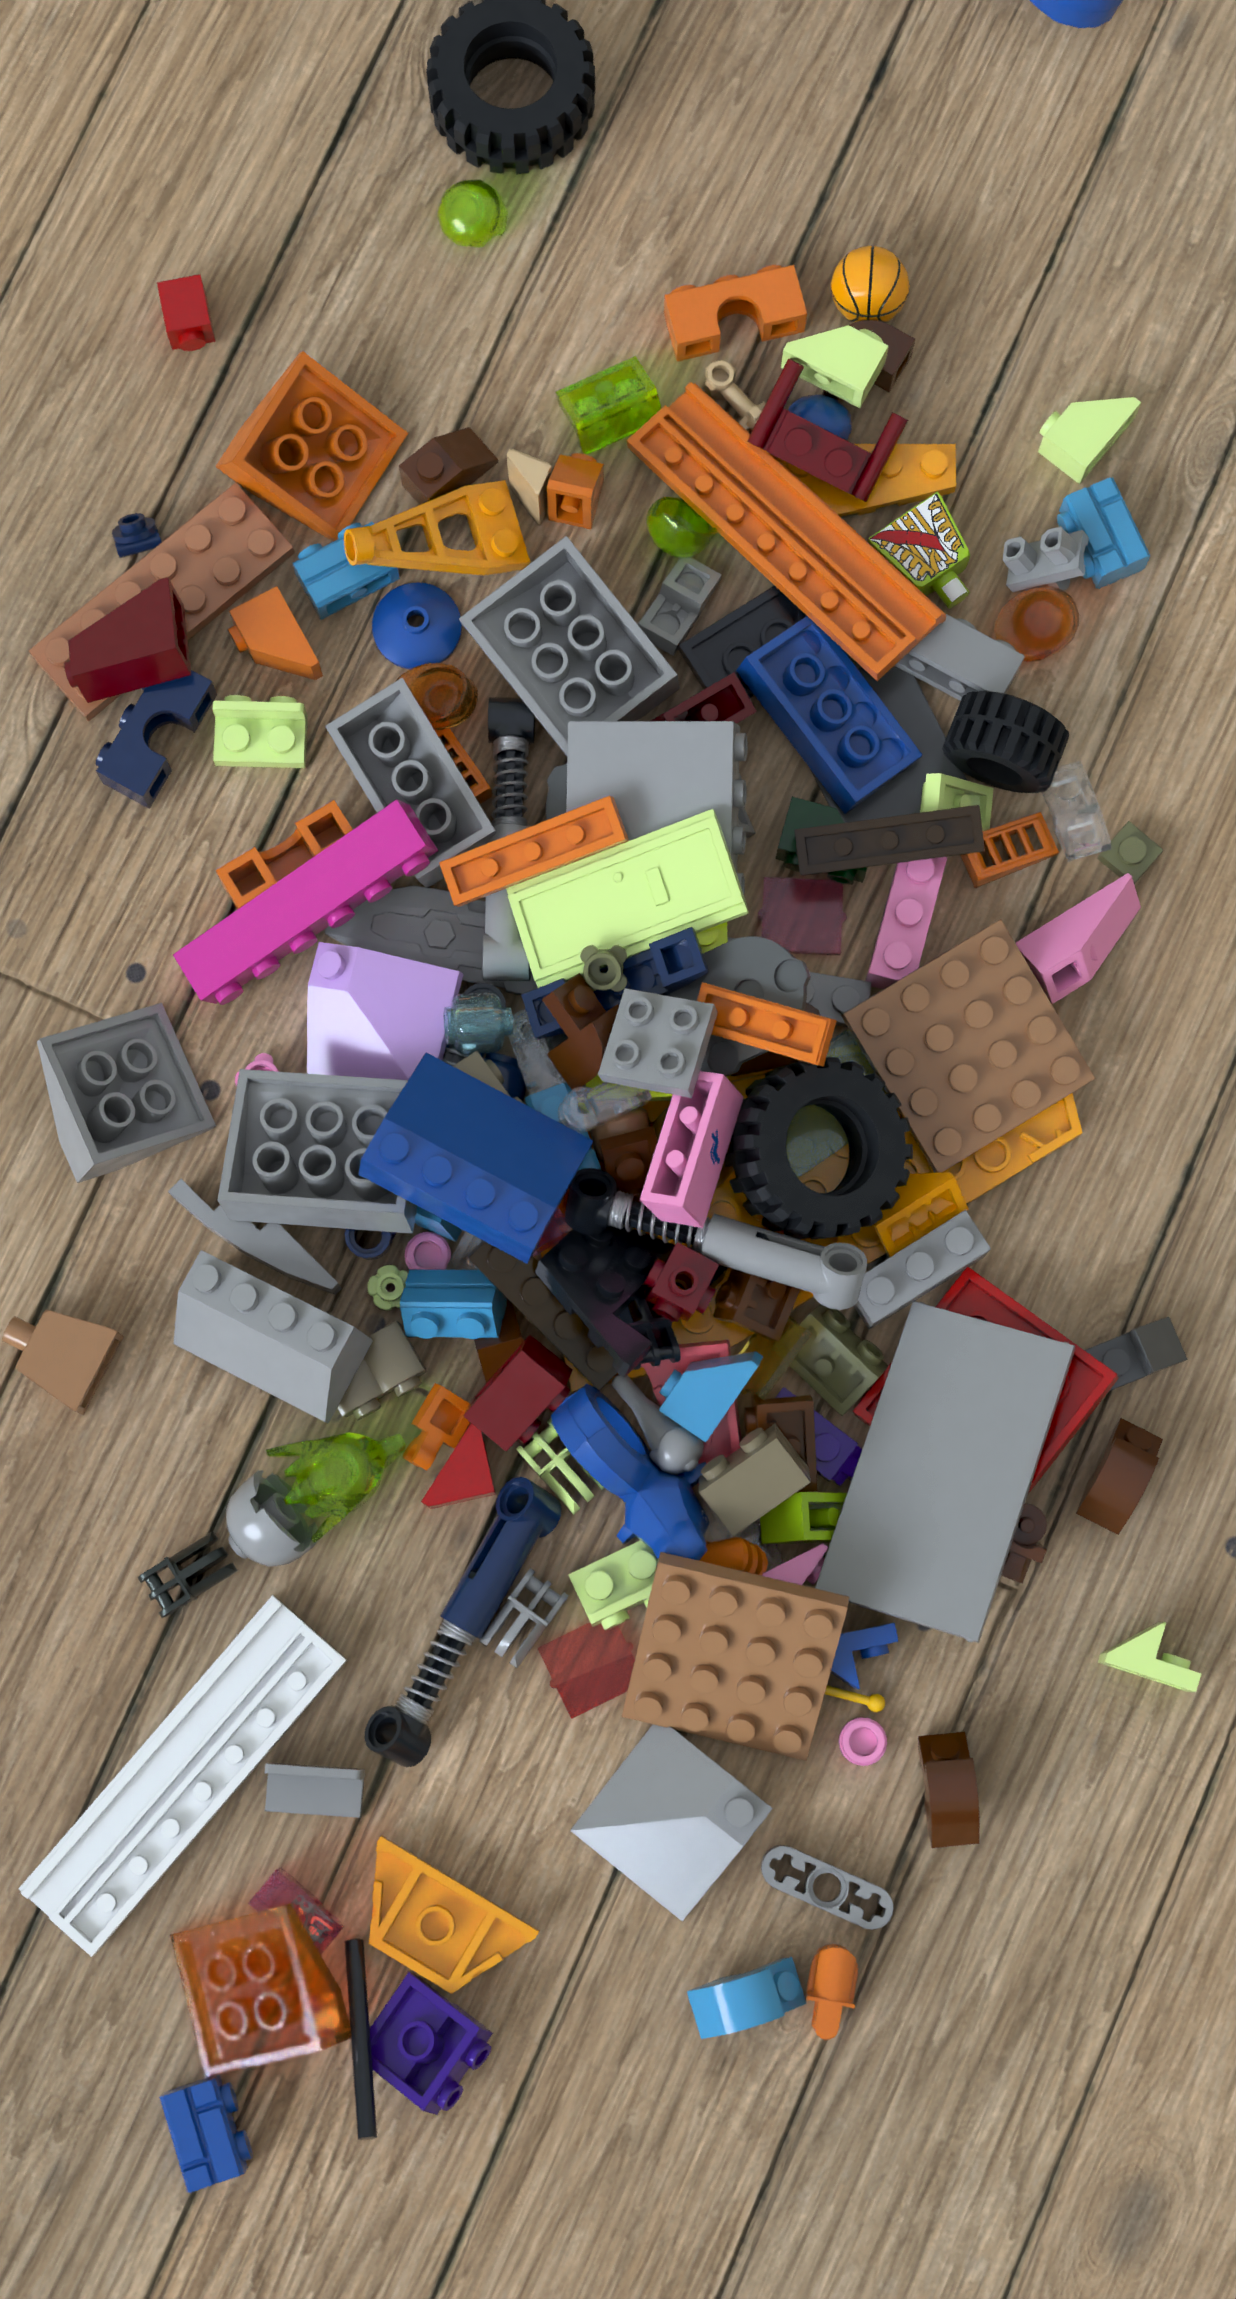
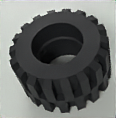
[942,691,1069,793]

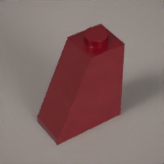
[64,577,191,703]

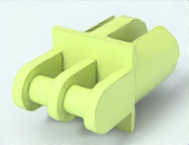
[516,1418,605,1515]

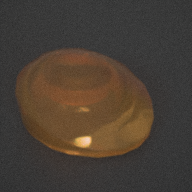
[994,585,1079,662]
[395,663,478,730]

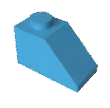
[659,1351,764,1442]

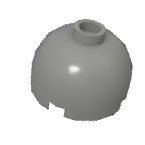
[226,1470,319,1567]

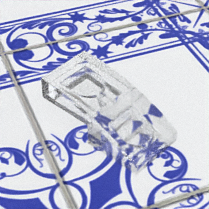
[1041,761,1111,862]

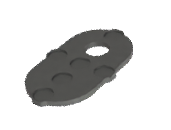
[666,936,811,1077]

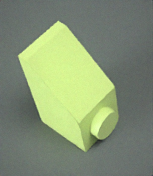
[781,325,889,408]
[1038,397,1141,484]

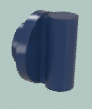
[112,513,162,558]

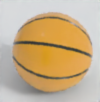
[831,246,910,323]

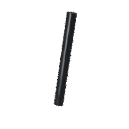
[344,1939,377,2140]

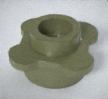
[580,945,628,992]

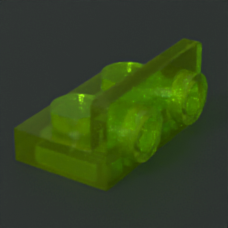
[555,356,661,455]

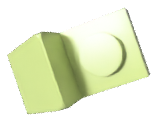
[920,773,994,831]
[1098,1622,1201,1692]

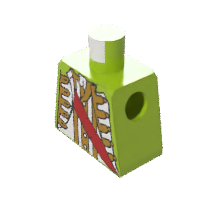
[867,491,970,609]

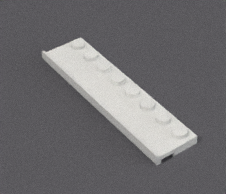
[19,1595,348,1957]

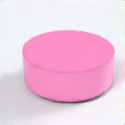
[405,1232,452,1270]
[838,1717,887,1766]

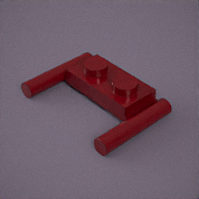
[747,358,908,502]

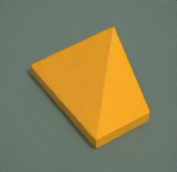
[873,1172,969,1257]

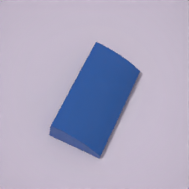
[736,616,923,814]

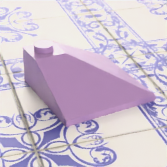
[307,942,463,1080]

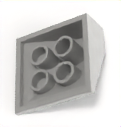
[37,1003,216,1183]
[570,1724,773,1921]

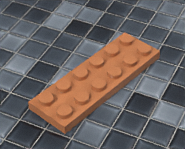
[28,483,295,722]

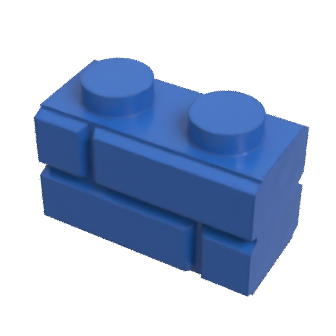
[159,2074,253,2193]

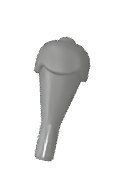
[612,1374,704,1475]

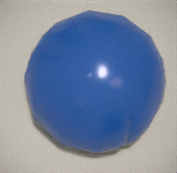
[788,394,852,441]

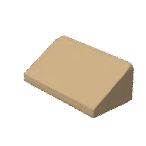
[507,449,552,525]

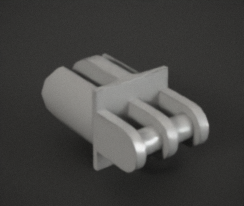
[479,1568,569,1668]

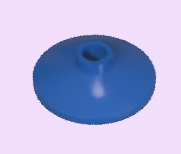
[372,582,462,670]

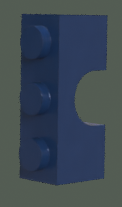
[96,670,217,809]

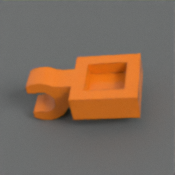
[402,1383,470,1471]

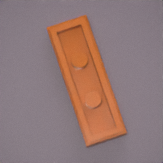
[697,982,837,1066]

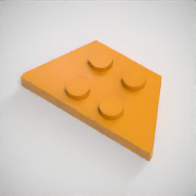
[369,1835,540,1994]

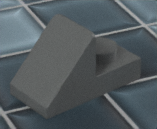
[1085,1317,1188,1391]

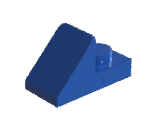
[831,1623,899,1690]

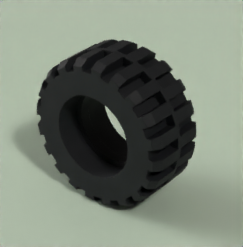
[427,0,595,174]
[724,1057,913,1240]

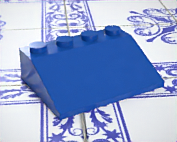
[358,1052,593,1264]

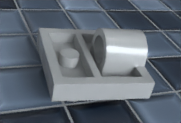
[598,988,718,1098]

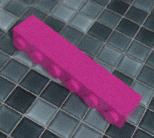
[173,799,438,1005]

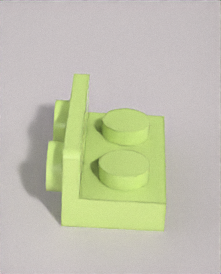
[213,695,308,768]
[568,1540,658,1630]

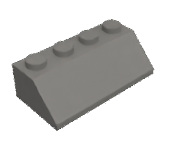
[325,678,497,888]
[173,1250,373,1423]

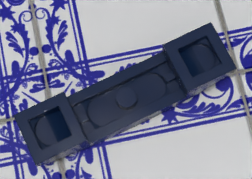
[521,927,709,1039]

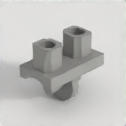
[1003,526,1089,592]

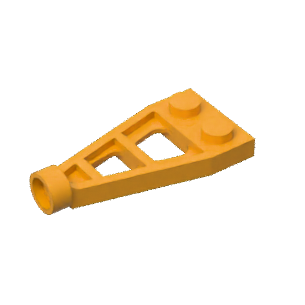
[344,480,530,576]

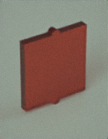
[538,1622,635,1719]

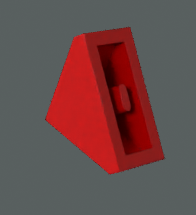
[421,1423,496,1509]

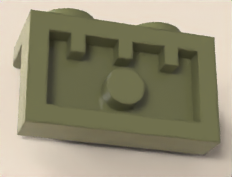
[775,1304,888,1416]

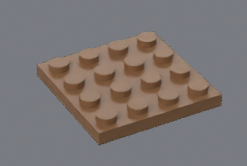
[841,919,1096,1173]
[621,1552,849,1761]

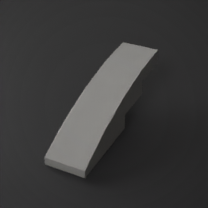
[168,1179,342,1295]

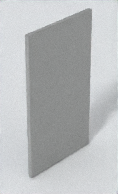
[815,1301,1075,1643]

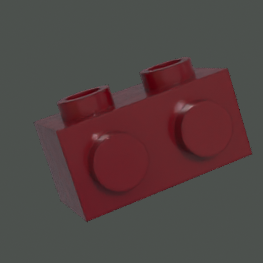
[463,1334,573,1452]

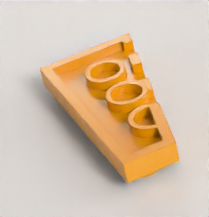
[777,444,956,517]

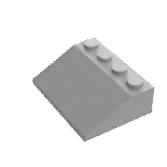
[459,536,680,756]
[217,1069,417,1234]

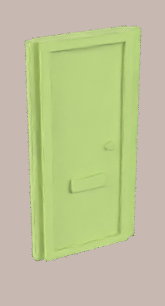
[506,809,749,988]

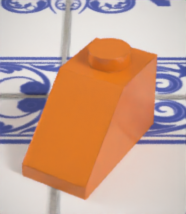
[547,453,604,530]
[227,586,323,680]

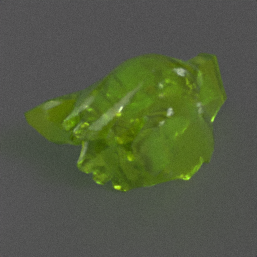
[266,1433,406,1543]

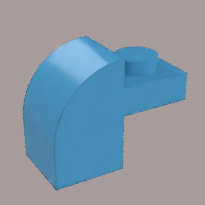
[687,1957,807,2039]

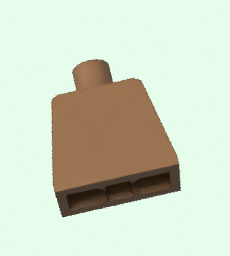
[2,1310,124,1415]

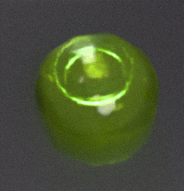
[437,180,508,248]
[646,496,717,559]

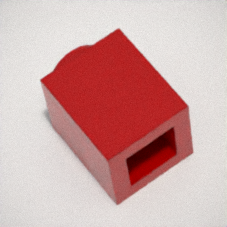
[157,274,216,351]

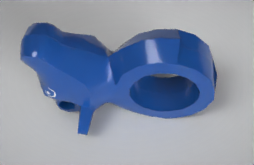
[551,1384,710,1561]

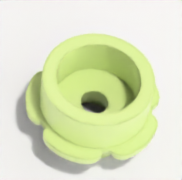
[367,1265,408,1311]

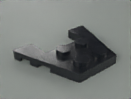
[535,1225,728,1378]

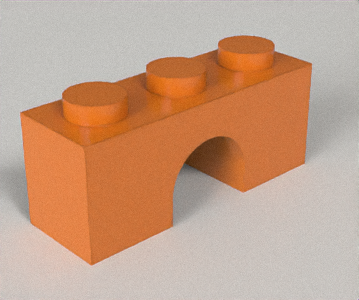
[664,265,807,362]
[215,800,353,909]

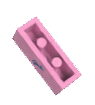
[865,857,947,989]
[640,1071,744,1228]

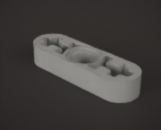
[761,1845,893,1930]

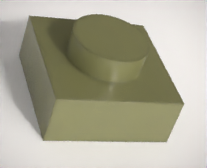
[1097,821,1163,884]

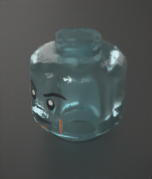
[443,992,513,1055]

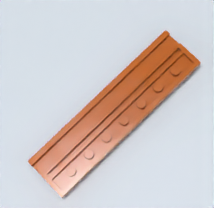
[626,382,946,681]

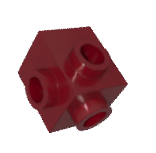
[644,1242,719,1322]

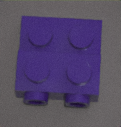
[370,1972,493,2115]

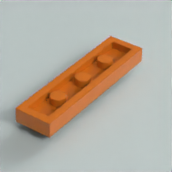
[439,795,629,907]

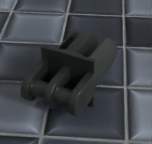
[138,1531,238,1618]

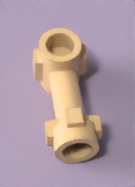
[704,361,765,433]

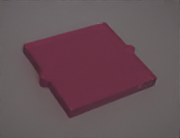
[758,877,847,956]

